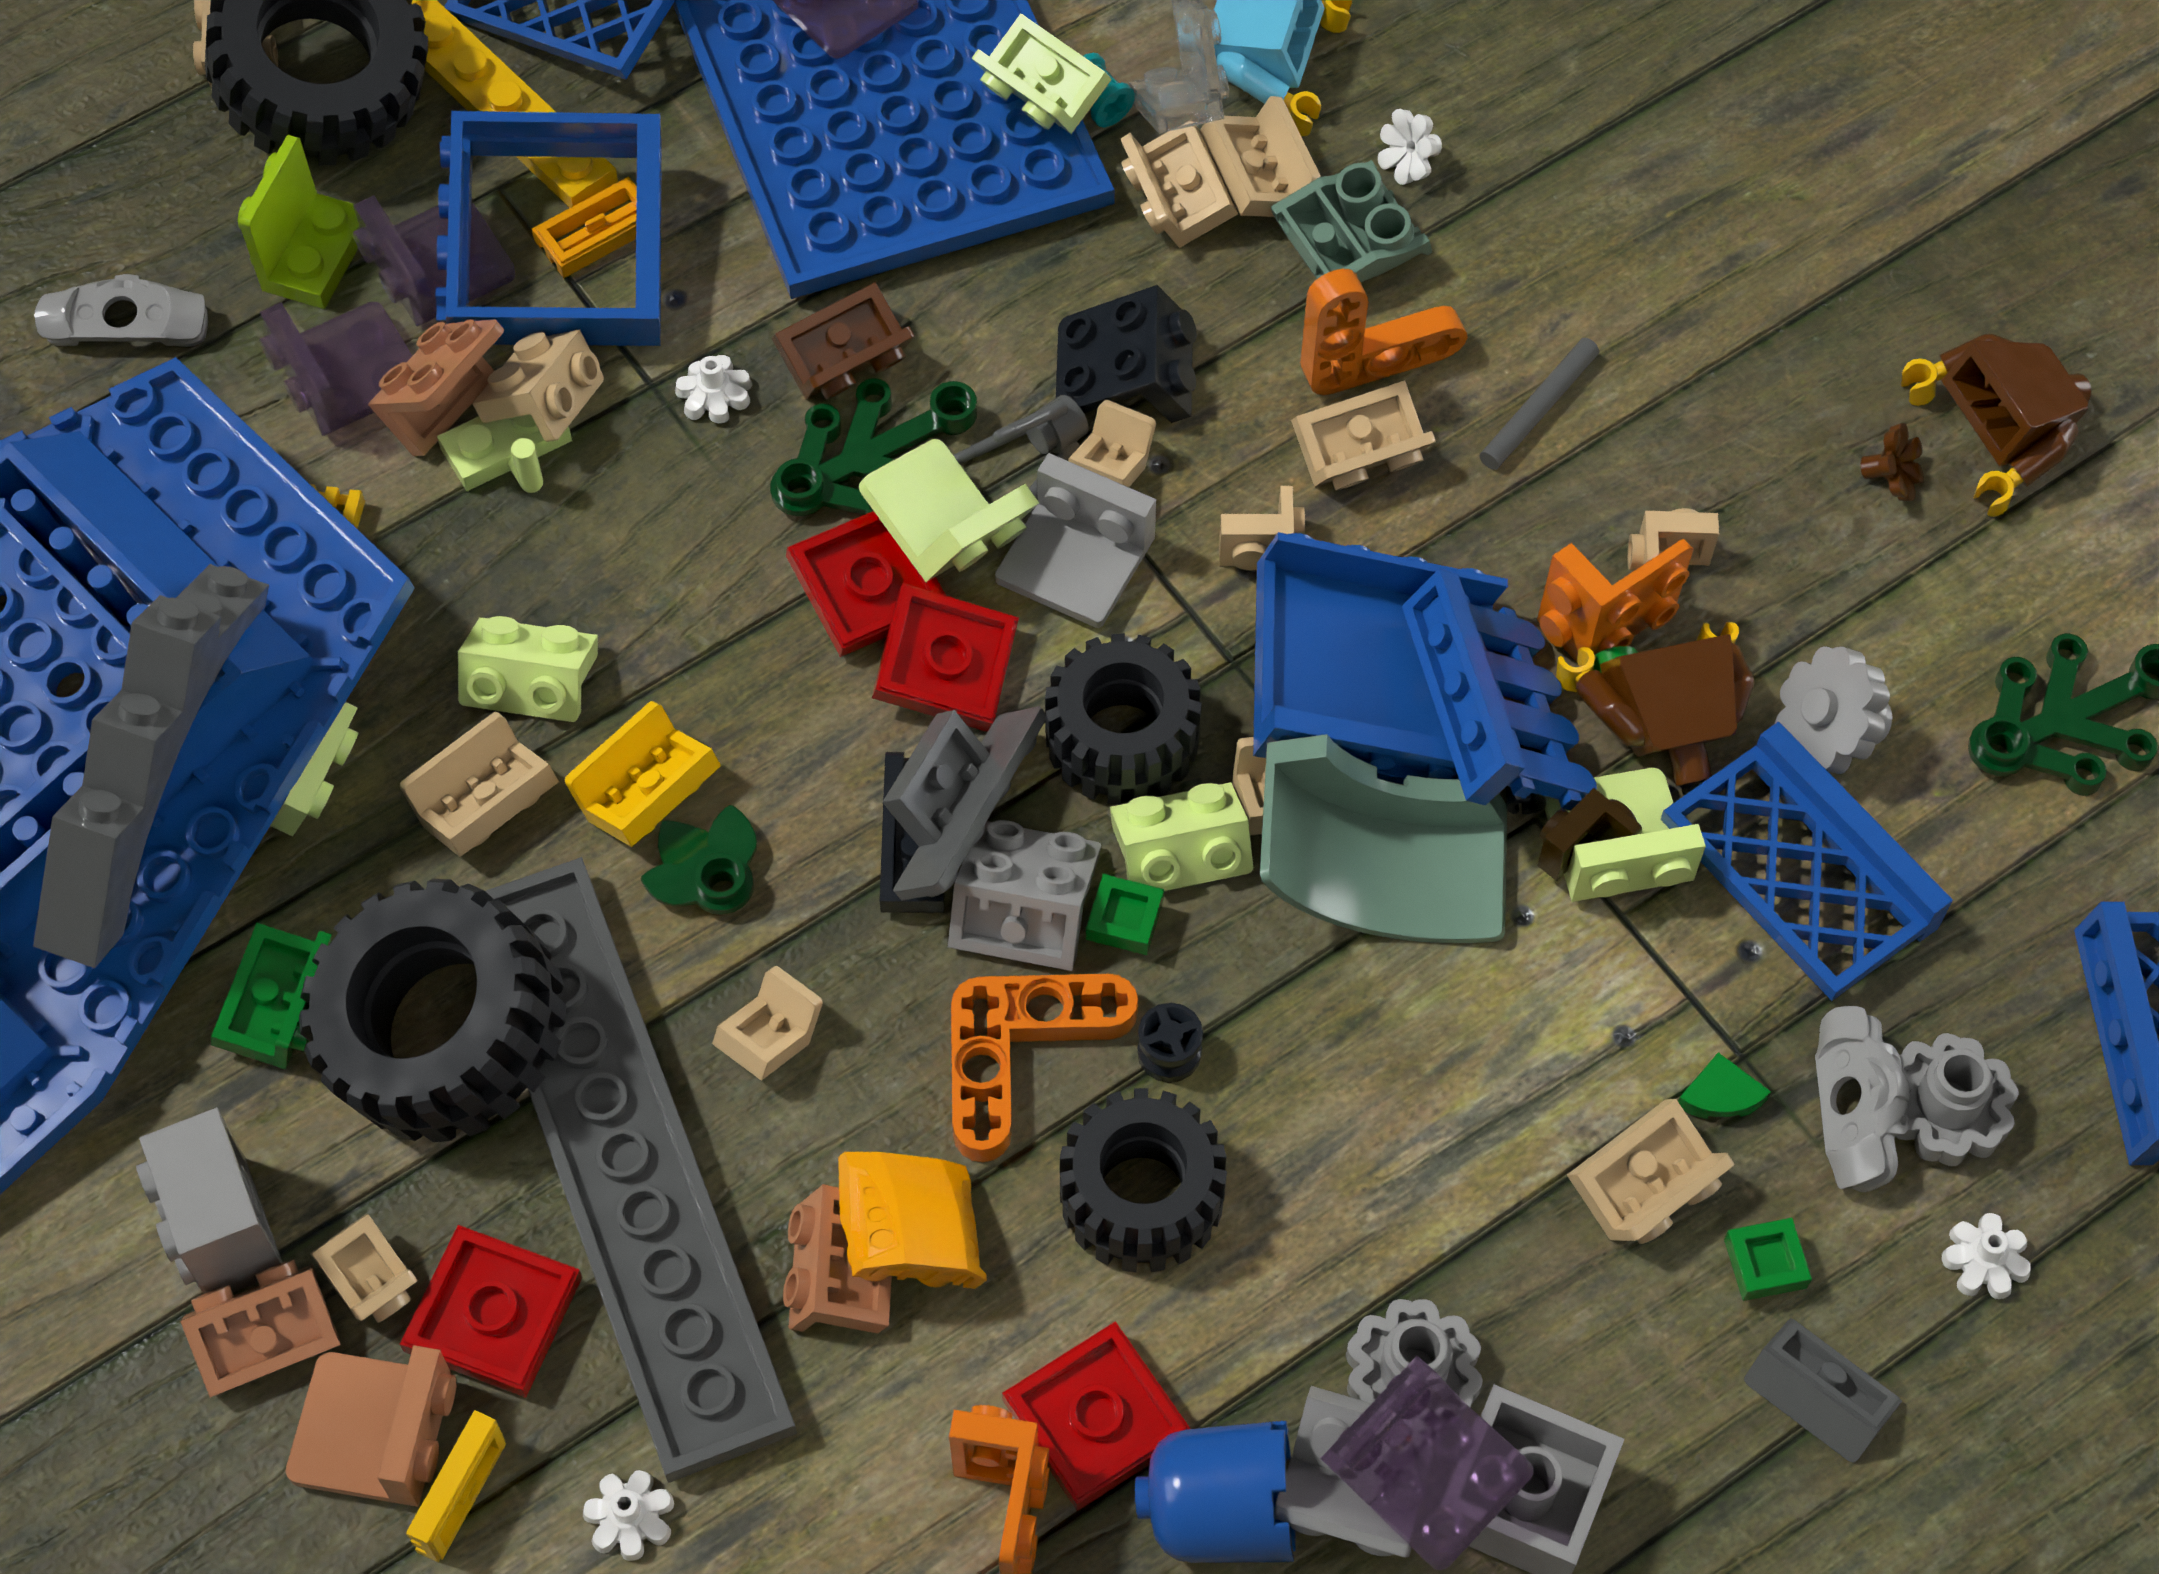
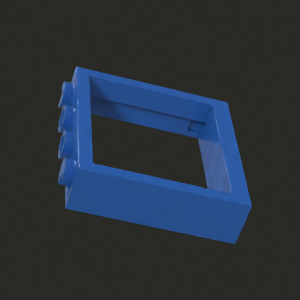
[435,111,662,346]

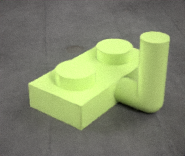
[437,414,572,493]

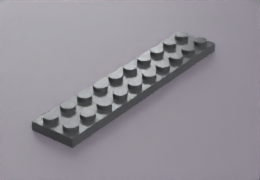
[486,857,797,1483]

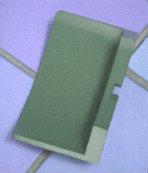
[1260,734,1507,943]

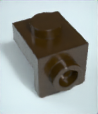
[1537,788,1642,881]

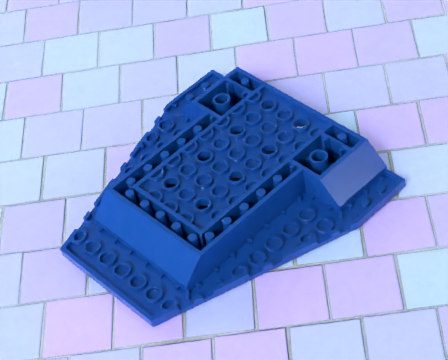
[0,357,415,1194]

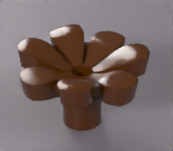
[1860,423,1924,501]

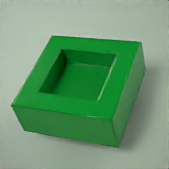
[1086,874,1164,955]
[1724,1218,1812,1301]

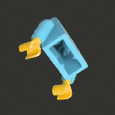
[1185,0,1352,137]

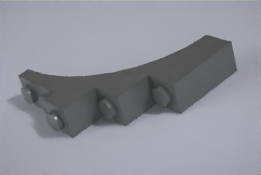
[33,564,269,968]

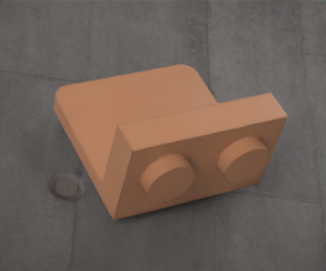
[368,319,504,456]
[286,1345,456,1507]

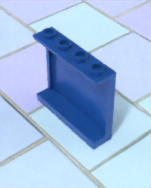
[1253,532,1508,784]

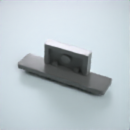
[882,706,1046,900]

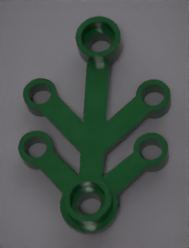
[770,378,977,516]
[1968,633,2159,796]

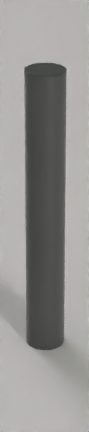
[1479,338,1599,470]

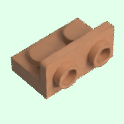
[783,1184,892,1334]
[180,1259,341,1397]

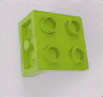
[238,135,373,309]

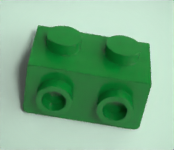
[211,922,332,1069]

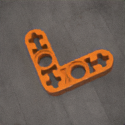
[1300,268,1468,395]
[951,974,1138,1162]

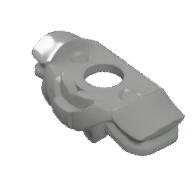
[35,274,208,347]
[1815,1006,1910,1193]

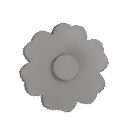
[1775,646,1892,774]
[1896,1033,2019,1166]
[1346,1299,1483,1424]

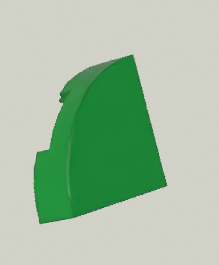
[1678,1052,1771,1119]

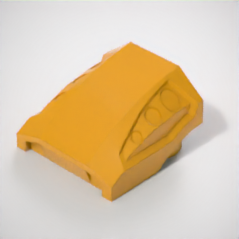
[838,1152,987,1289]

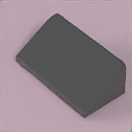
[1744,1318,1902,1463]

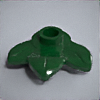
[640,805,757,915]

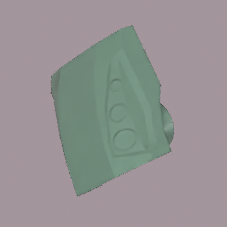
[1271,160,1433,282]

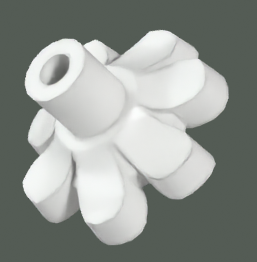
[1378,109,1442,185]
[675,355,752,423]
[1942,1213,2031,1299]
[583,1470,674,1561]

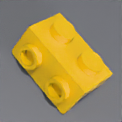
[565,701,721,847]

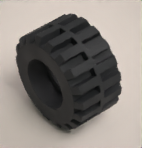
[1045,633,1202,805]
[1060,1088,1227,1273]

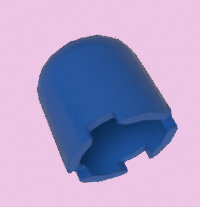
[1135,1421,1296,1563]

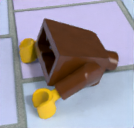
[1901,334,2091,517]
[1556,622,1755,786]

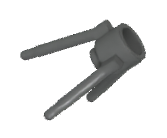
[953,395,1088,499]

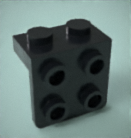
[1055,285,1197,423]

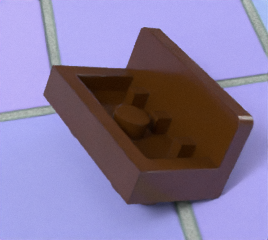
[772,282,915,400]

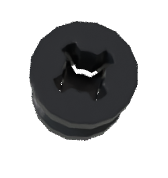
[1137,1002,1203,1083]

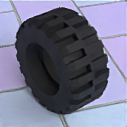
[205,0,428,166]
[299,878,566,1142]

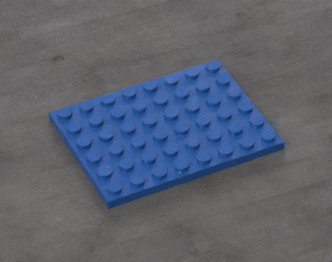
[673,0,1115,299]

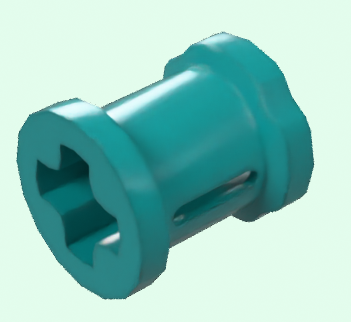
[1083,52,1135,128]

